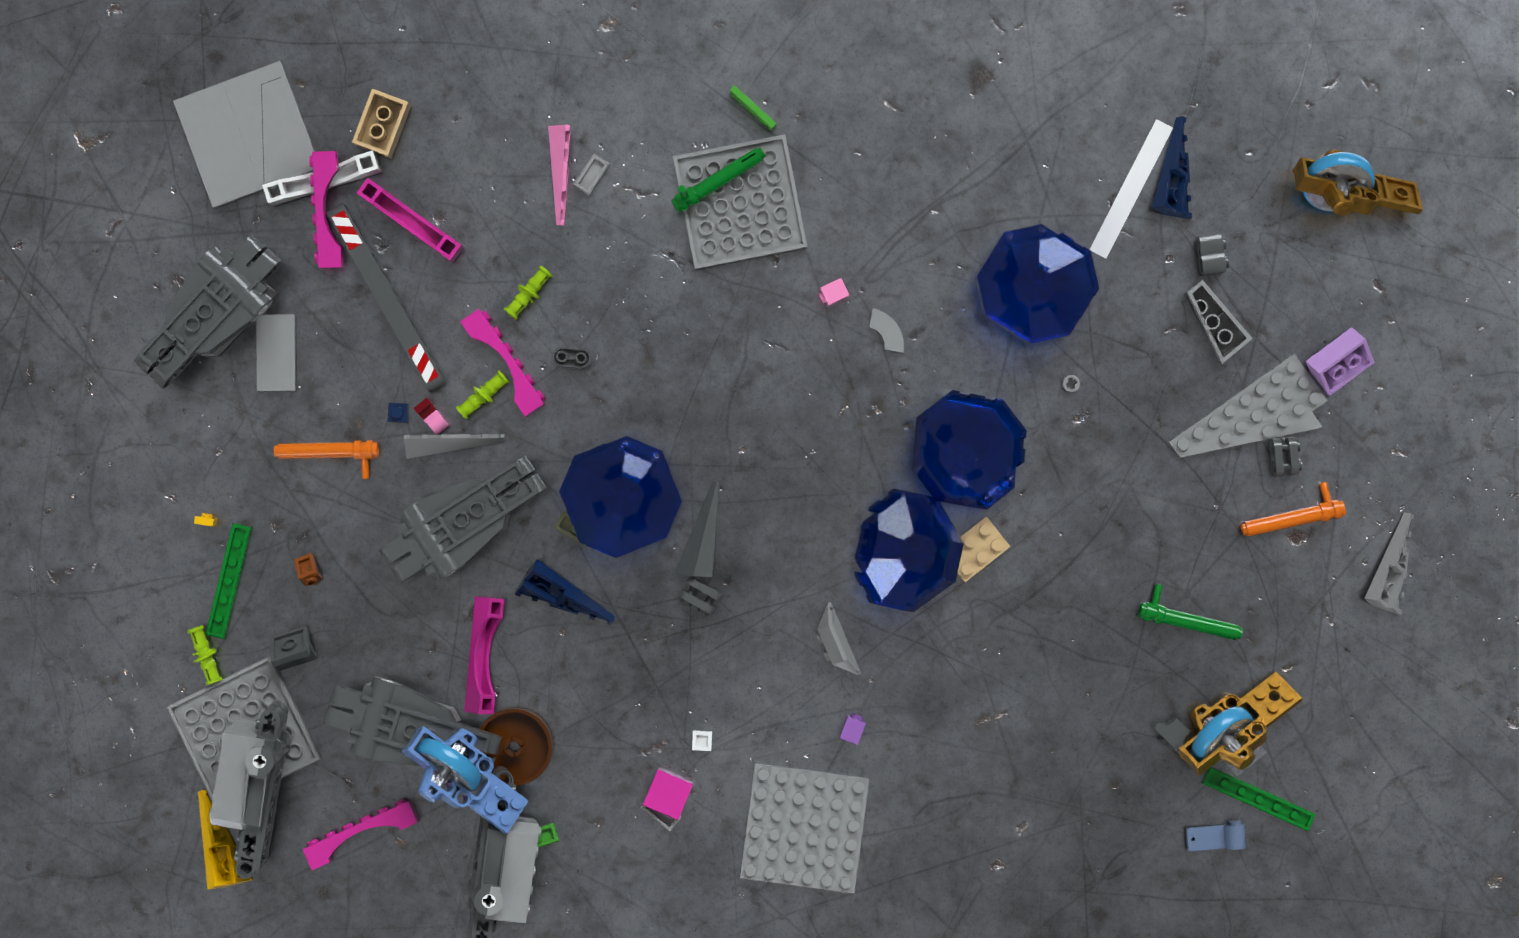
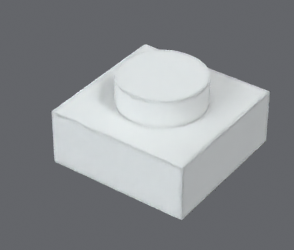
[692,730,712,751]

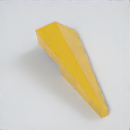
[198,790,252,890]

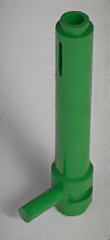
[671,148,766,213]
[1138,584,1243,640]

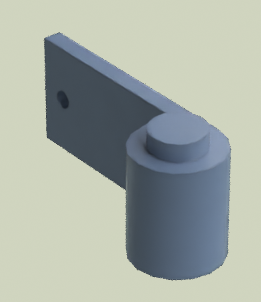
[1186,820,1247,852]

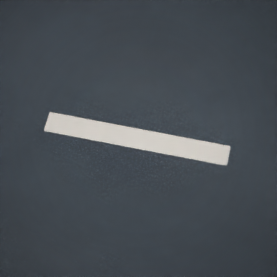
[1090,120,1173,258]

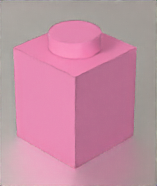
[819,278,849,307]

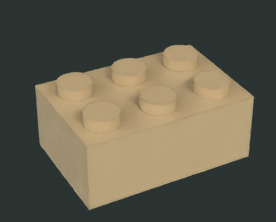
[352,89,411,159]
[940,516,1011,582]

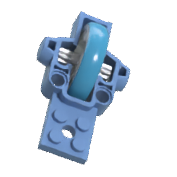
[401,726,528,834]

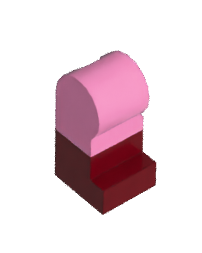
[413,398,449,435]

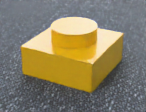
[194,513,218,527]

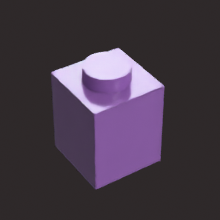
[839,714,866,745]

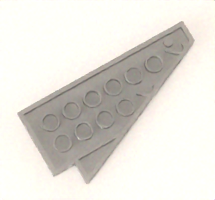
[1168,354,1327,458]

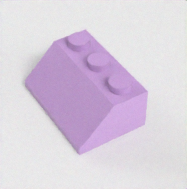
[1306,327,1375,396]

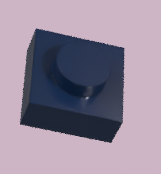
[387,403,409,423]

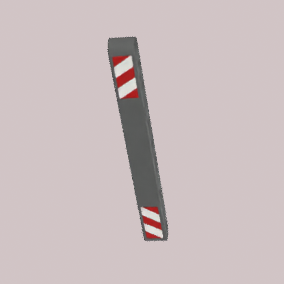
[326,203,446,392]

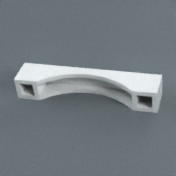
[262,150,382,206]

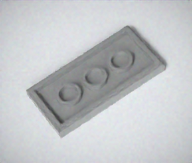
[256,314,296,392]

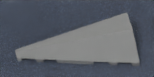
[404,434,505,459]
[1364,512,1414,615]

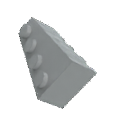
[1186,280,1252,364]

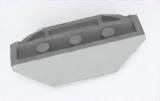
[815,602,861,675]

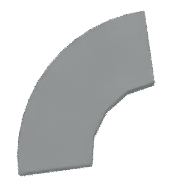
[869,309,904,353]

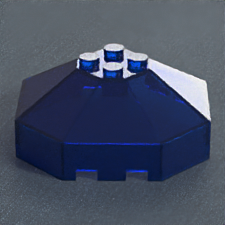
[975,224,1099,345]
[912,390,1027,510]
[559,436,683,558]
[854,489,964,612]

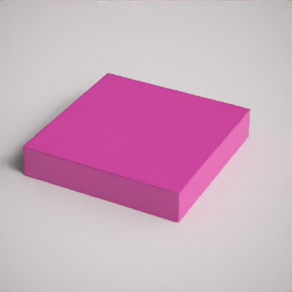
[642,769,693,820]

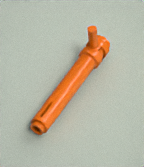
[274,440,379,479]
[1240,482,1346,537]

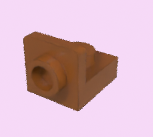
[294,553,323,586]

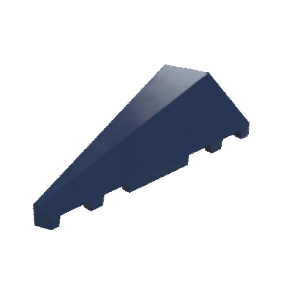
[1152,116,1192,219]
[515,559,615,625]

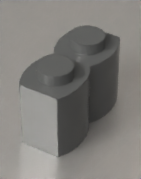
[1196,234,1229,275]

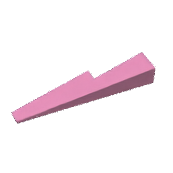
[548,125,571,226]

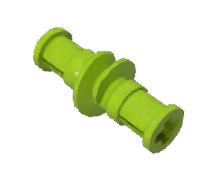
[503,265,553,320]
[456,370,510,420]
[187,625,222,685]

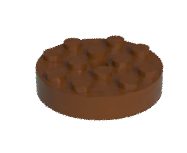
[480,708,553,786]

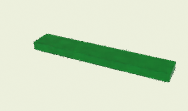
[205,523,252,639]
[1202,767,1316,831]

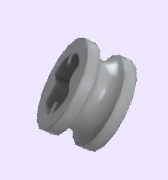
[1062,375,1080,392]

